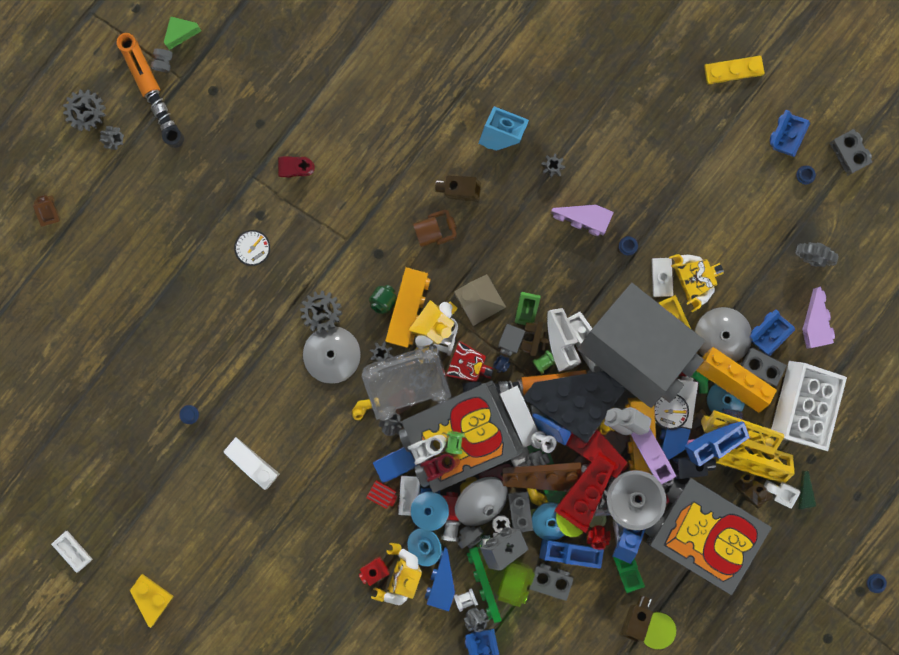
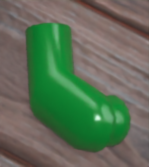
[691,371,708,394]

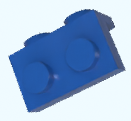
[770,110,810,157]
[750,310,795,356]
[465,629,499,655]

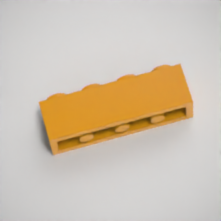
[385,267,431,348]
[696,347,777,413]
[625,397,656,475]

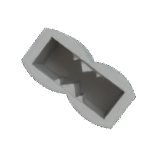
[604,407,652,435]

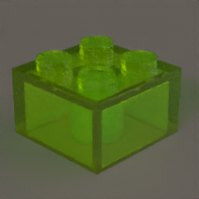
[497,561,535,607]

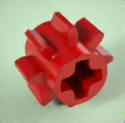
[587,525,611,550]

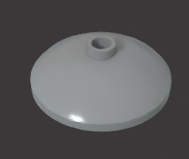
[695,307,751,362]
[303,326,361,383]
[607,470,666,530]
[455,477,508,526]

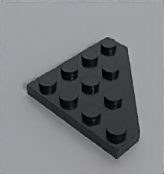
[523,371,626,444]

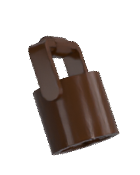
[413,210,457,247]

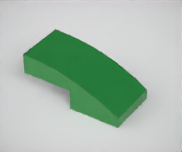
[613,557,645,594]

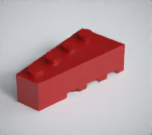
[565,430,629,479]

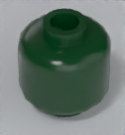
[369,285,397,314]

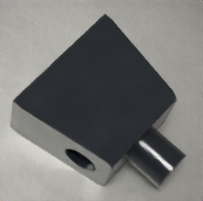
[668,457,716,479]

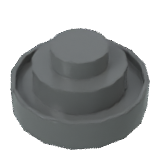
[457,526,484,549]

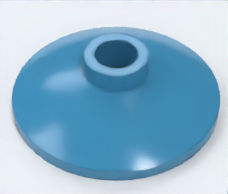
[707,384,745,417]
[411,492,449,531]
[532,502,565,540]
[408,528,442,566]

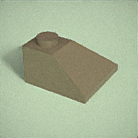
[454,274,506,326]

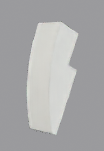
[548,308,581,372]
[499,386,540,448]

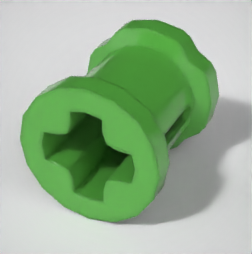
[532,350,556,375]
[445,431,465,454]

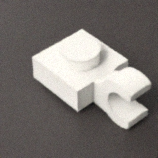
[764,480,801,509]

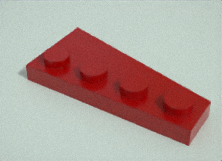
[554,452,615,533]

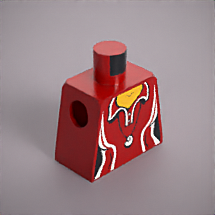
[446,341,494,382]

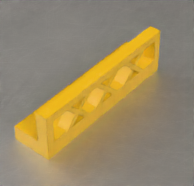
[701,410,784,455]
[716,444,795,483]

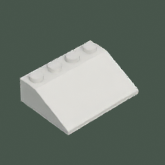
[771,361,847,451]

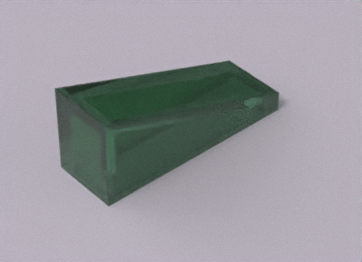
[798,470,816,509]

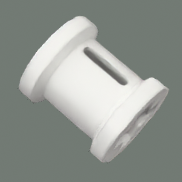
[531,431,556,453]
[492,515,510,533]
[441,520,461,541]
[454,589,478,612]

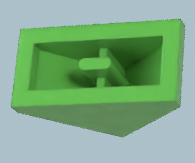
[164,17,201,50]
[515,292,540,325]

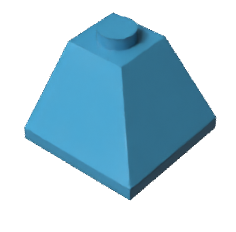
[478,106,529,151]

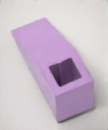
[551,205,614,237]
[802,287,835,349]
[631,428,676,484]

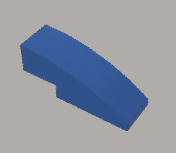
[685,421,750,467]
[539,539,604,569]

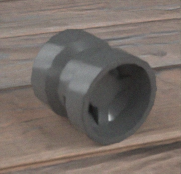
[151,49,173,72]

